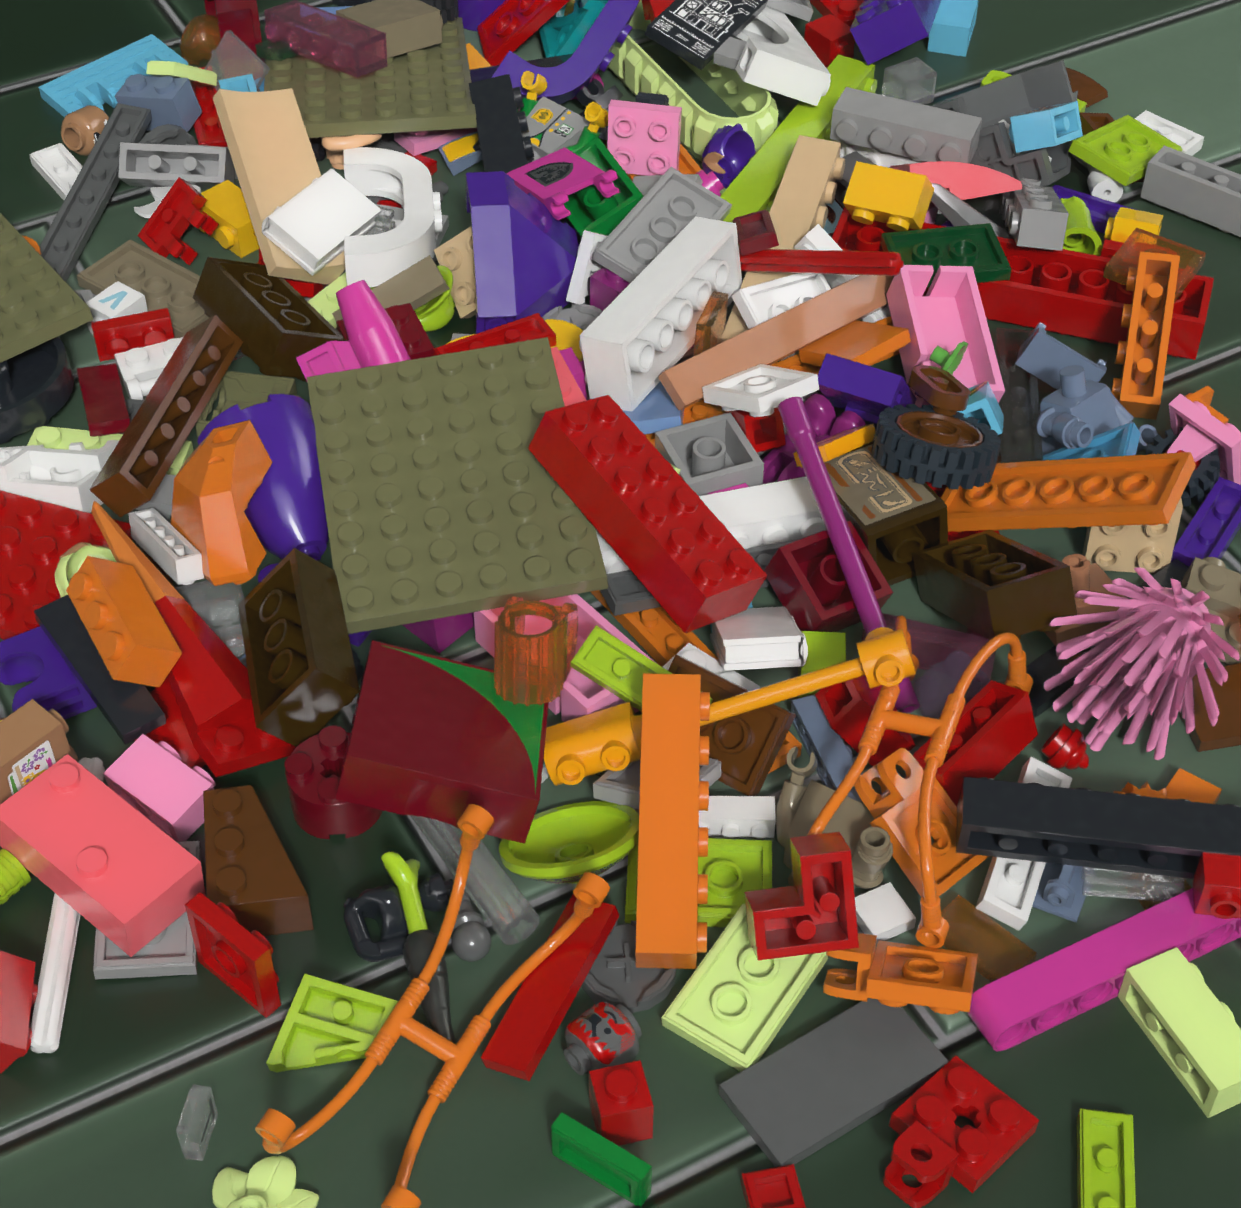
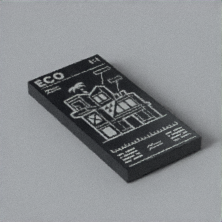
[645,0,768,70]

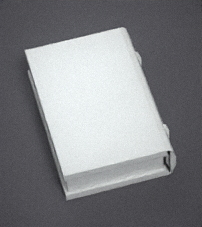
[262,169,381,276]
[710,606,808,671]

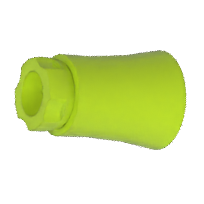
[1060,196,1103,256]

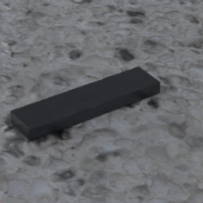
[34,595,166,745]

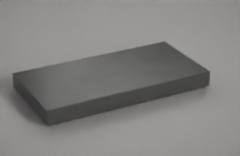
[719,998,949,1167]

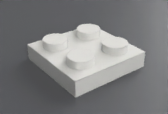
[702,364,819,417]

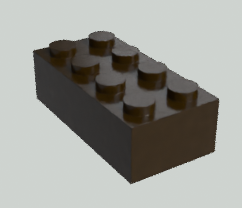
[193,257,347,382]
[912,530,1077,640]
[238,548,360,747]

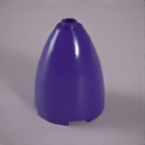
[197,394,329,561]

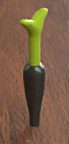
[381,852,456,1044]

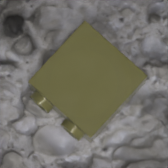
[195,371,302,437]

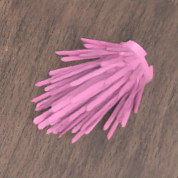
[1044,567,1240,760]

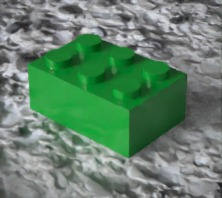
[564,137,644,240]

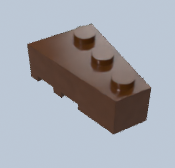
[203,785,314,936]

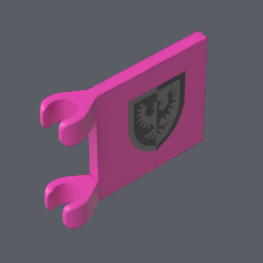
[506,147,620,220]

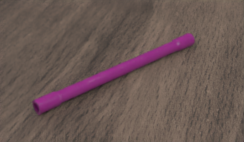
[778,397,920,713]

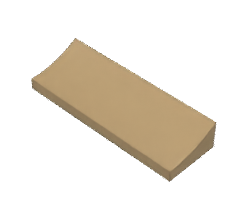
[213,88,346,285]

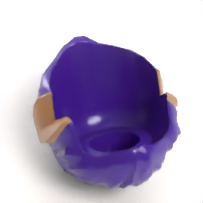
[702,123,756,189]

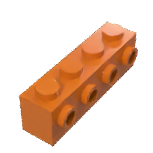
[1111,251,1180,420]

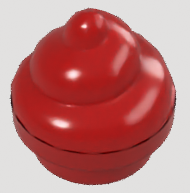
[1040,723,1089,770]

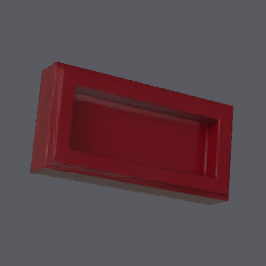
[732,209,779,256]

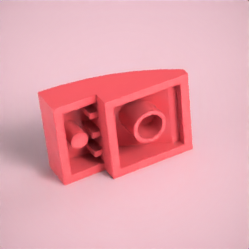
[890,161,1022,200]

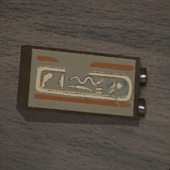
[824,441,948,586]

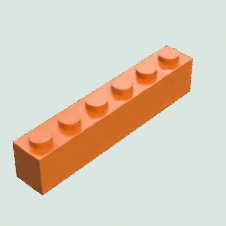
[635,673,710,969]

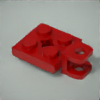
[883,1056,1040,1208]

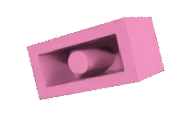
[103,734,216,842]

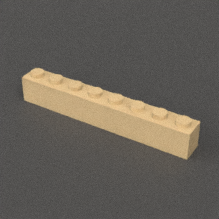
[721,135,845,343]

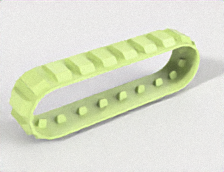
[608,0,778,162]

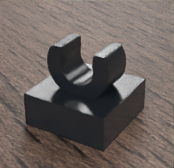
[576,79,623,117]

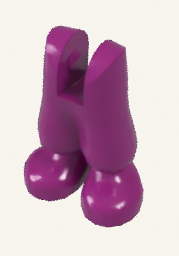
[762,393,866,484]

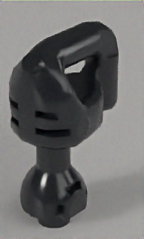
[343,873,454,962]

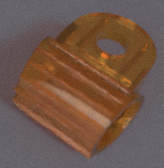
[494,596,578,706]

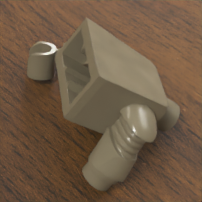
[775,746,893,889]

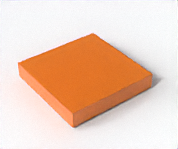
[799,320,911,367]

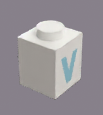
[86,281,148,336]

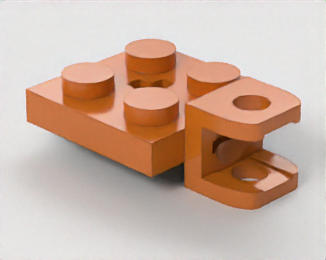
[854,748,989,897]
[823,933,978,1015]

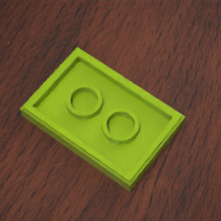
[1069,115,1183,187]
[625,838,772,927]

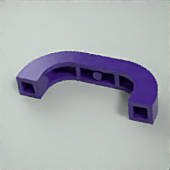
[491,0,639,104]

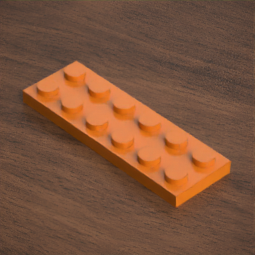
[941,452,1196,532]

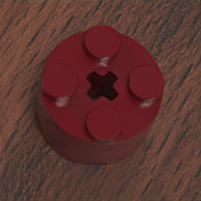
[284,725,382,839]

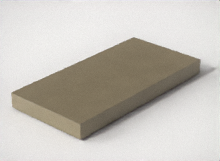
[76,239,210,338]

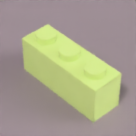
[1118,947,1241,1118]

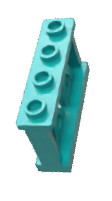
[539,0,608,58]

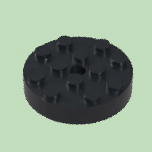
[0,336,74,444]

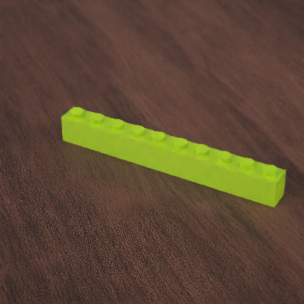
[720,55,877,248]

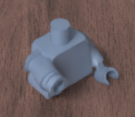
[1036,365,1158,456]

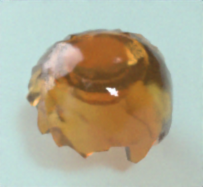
[180,14,221,65]

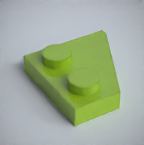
[266,974,398,1073]

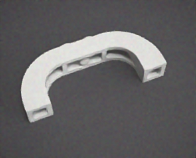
[343,147,442,287]

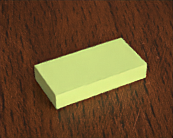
[146,60,217,86]

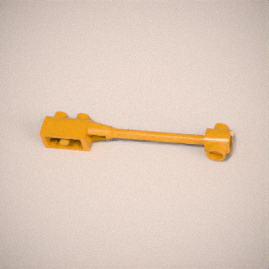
[544,627,916,786]

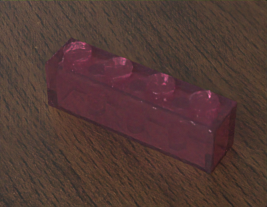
[264,0,388,77]

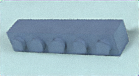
[791,694,864,804]

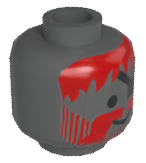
[563,1002,642,1075]

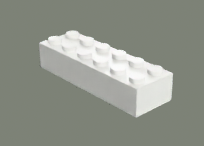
[579,216,742,411]

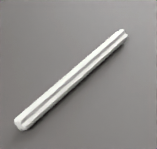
[30,757,105,1054]

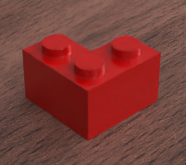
[744,832,859,961]

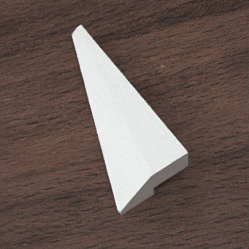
[0,440,119,513]

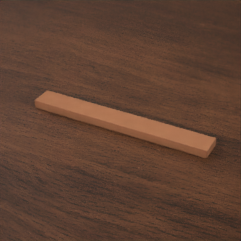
[658,275,894,410]

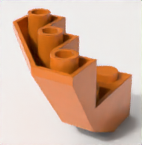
[171,420,273,586]

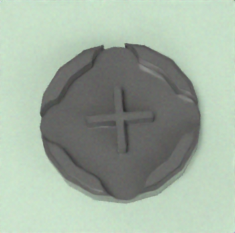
[582,920,677,1013]

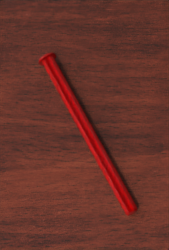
[739,248,904,276]

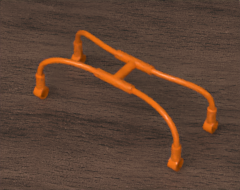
[807,615,1033,948]
[255,804,610,1208]

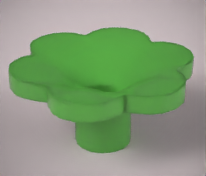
[930,341,968,375]

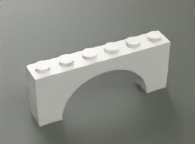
[735,6,831,106]

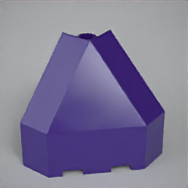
[466,171,579,334]

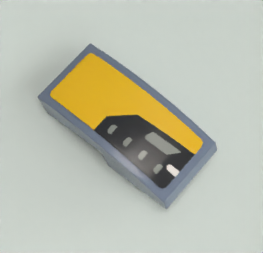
[438,131,483,176]

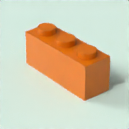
[66,556,182,687]

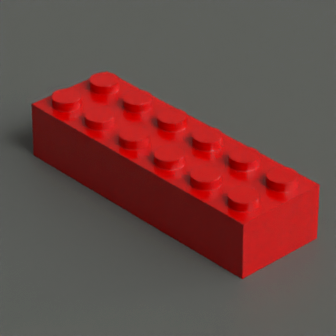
[528,395,768,633]

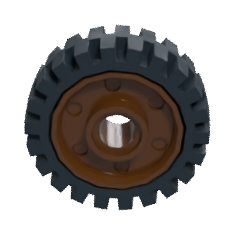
[871,404,1001,489]

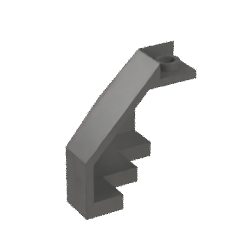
[932,59,1078,186]

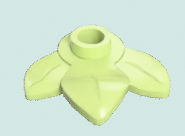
[212,1155,319,1208]

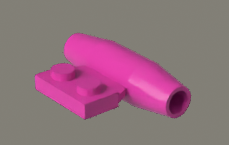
[296,280,411,381]

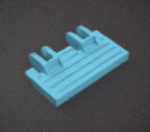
[38,34,188,118]

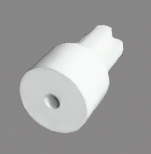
[1087,164,1123,203]

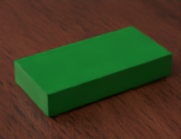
[551,1112,652,1207]

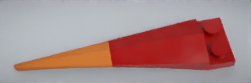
[91,501,296,777]

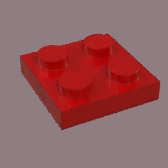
[185,892,281,1018]

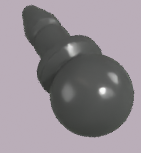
[452,890,491,962]

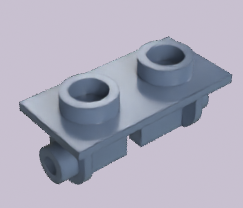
[1032,863,1097,923]

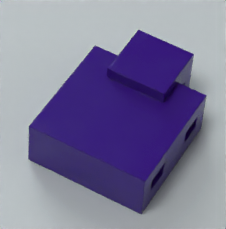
[818,353,917,429]

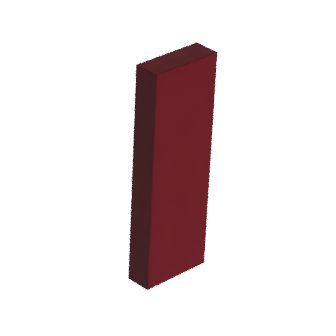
[77,363,130,437]

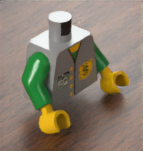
[519,71,608,162]

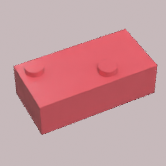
[0,754,206,957]

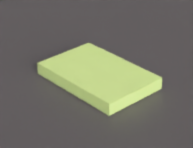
[661,903,828,1072]

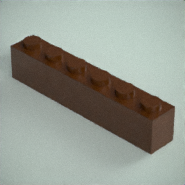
[89,315,243,517]

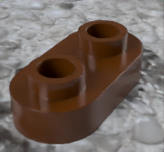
[908,365,970,416]

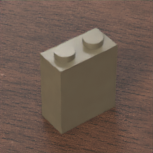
[336,0,443,62]

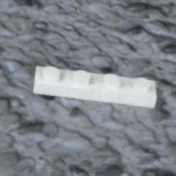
[975,757,1072,931]

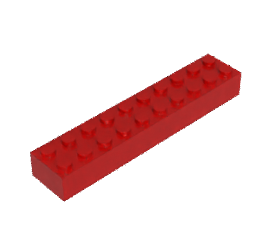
[832,207,1214,360]

